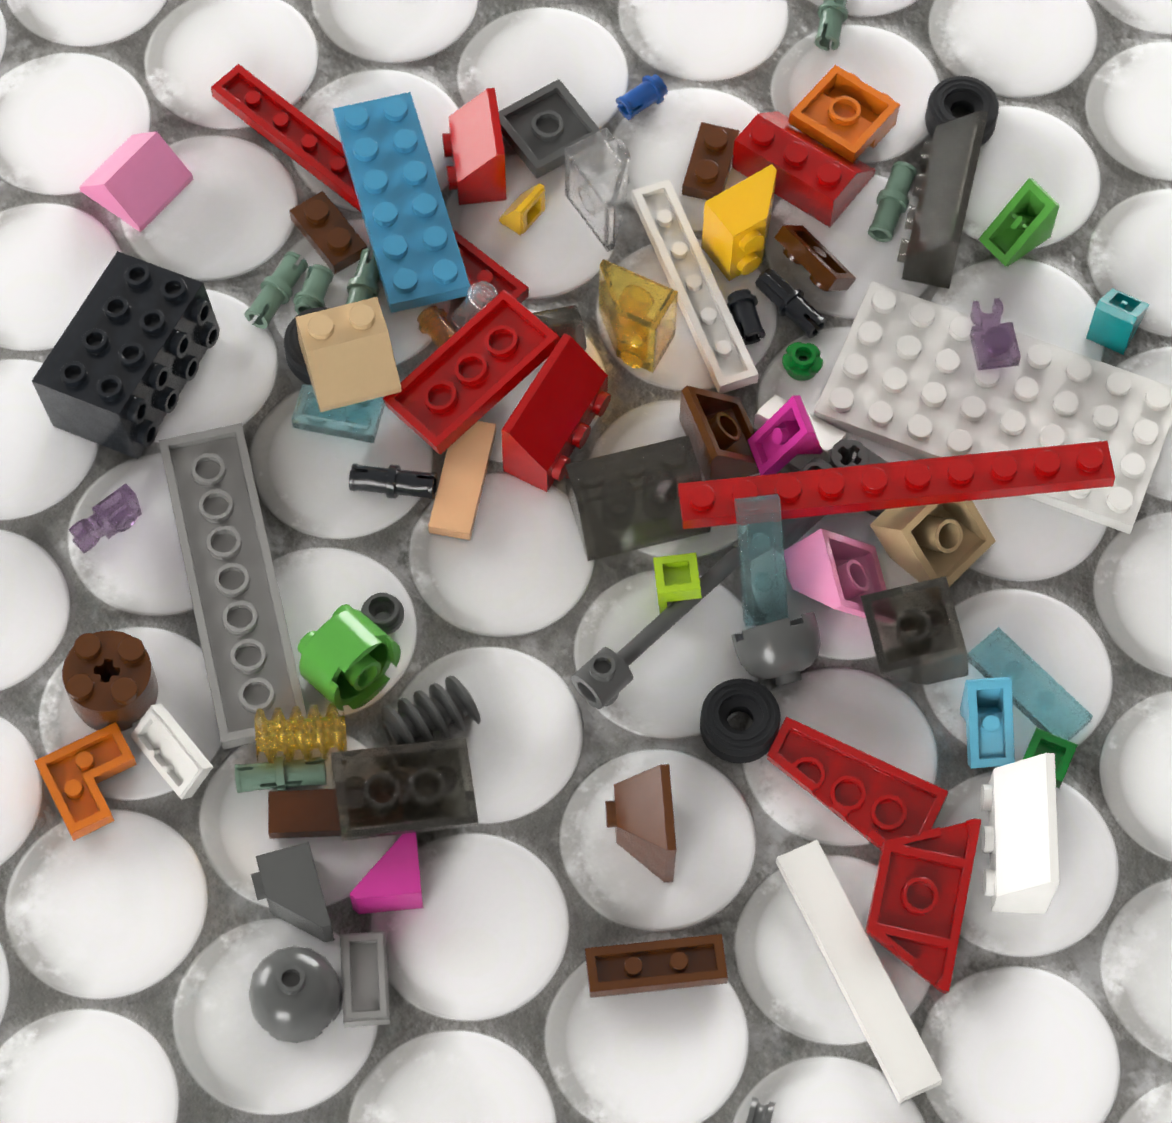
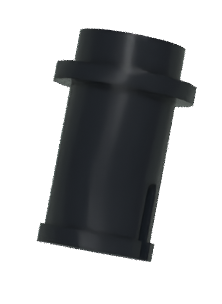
[727,289,766,345]

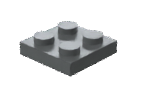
[499,79,603,178]

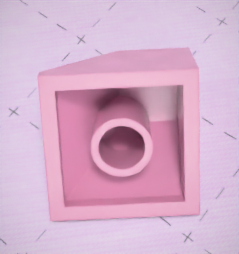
[783,528,895,625]

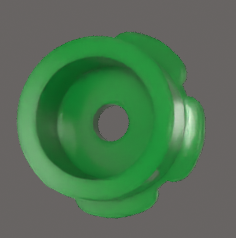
[782,342,823,381]

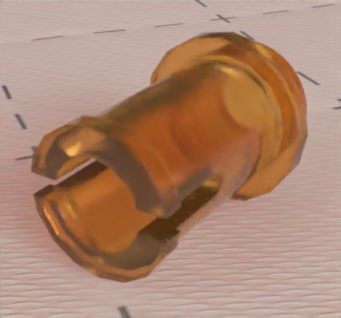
[417,305,457,348]

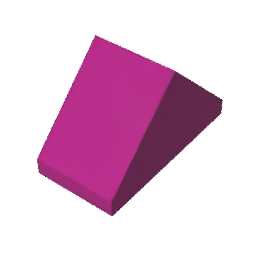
[349,827,423,915]

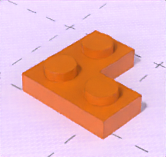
[35,722,137,841]

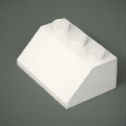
[980,753,1060,914]

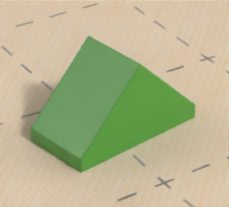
[978,178,1060,266]

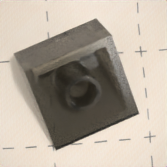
[860,576,969,685]

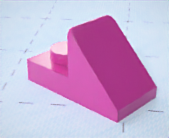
[747,395,823,475]

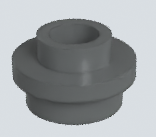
[361,593,404,635]

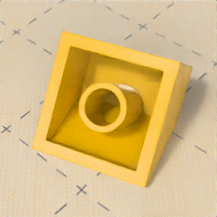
[701,164,777,281]

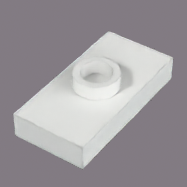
[130,704,213,800]

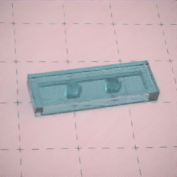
[735,494,788,626]
[966,627,1093,741]

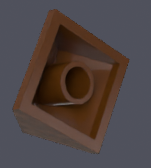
[679,385,759,481]

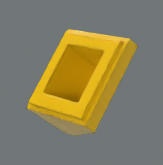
[499,183,545,235]

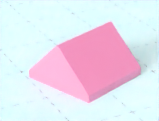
[79,131,193,232]

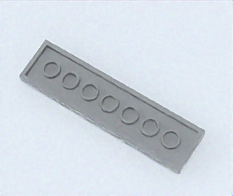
[159,423,310,750]

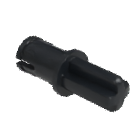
[755,268,828,338]

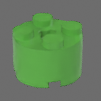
[297,604,401,711]

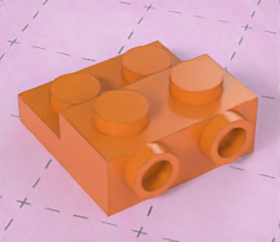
[788,65,900,163]

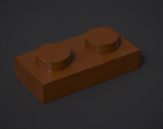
[682,122,740,200]
[289,191,368,274]
[774,225,857,292]

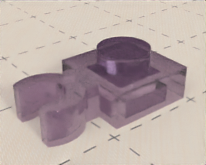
[970,298,1021,370]
[69,483,142,553]

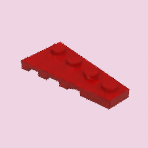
[767,716,949,851]

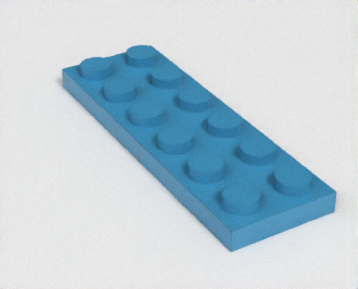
[333,92,471,313]

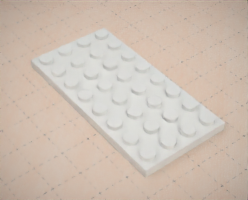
[814,281,1172,534]

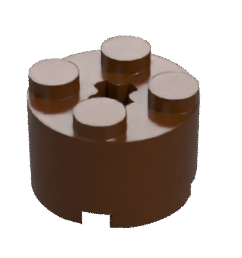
[62,630,158,731]

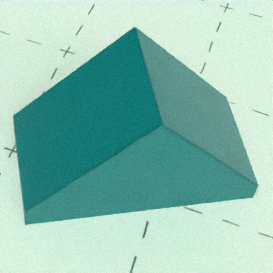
[1086,288,1150,355]

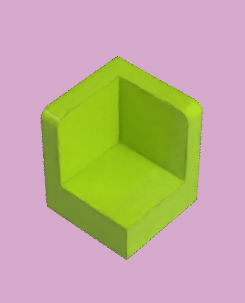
[653,552,702,614]

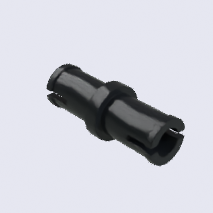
[349,464,438,500]

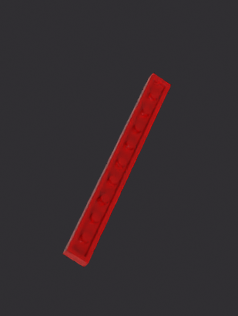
[211,64,529,308]
[678,441,1115,529]

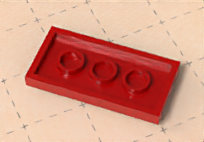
[383,290,560,455]

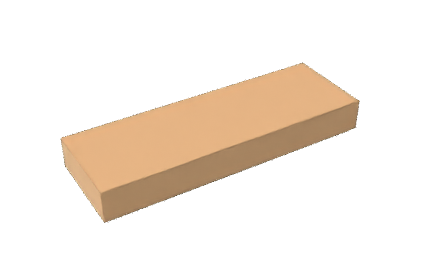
[428,421,497,540]

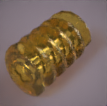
[254,703,347,764]

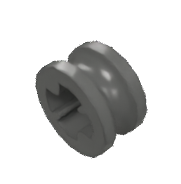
[746,1097,775,1123]

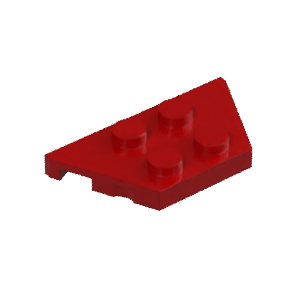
[865,818,982,994]

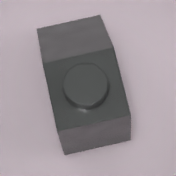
[251,842,334,943]

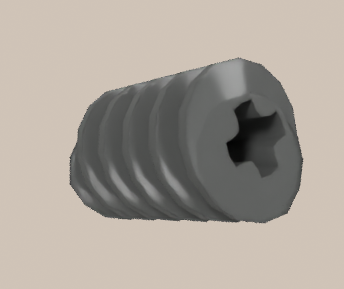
[381,675,481,761]

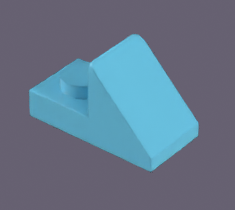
[960,677,1015,769]

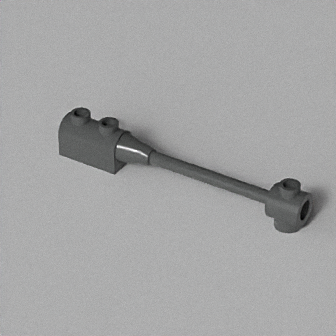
[571,458,833,709]

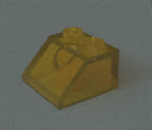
[599,259,678,373]

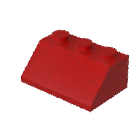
[732,111,875,227]
[501,333,611,492]

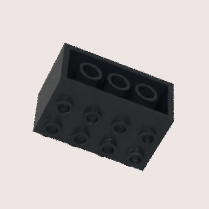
[32,251,220,459]

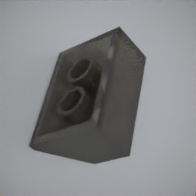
[565,435,711,561]
[330,737,478,841]

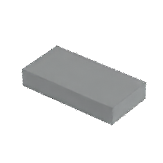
[340,931,391,1027]

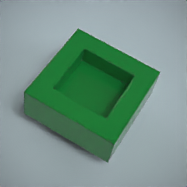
[1023,727,1078,789]

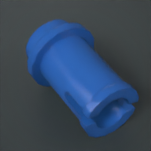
[616,74,668,120]

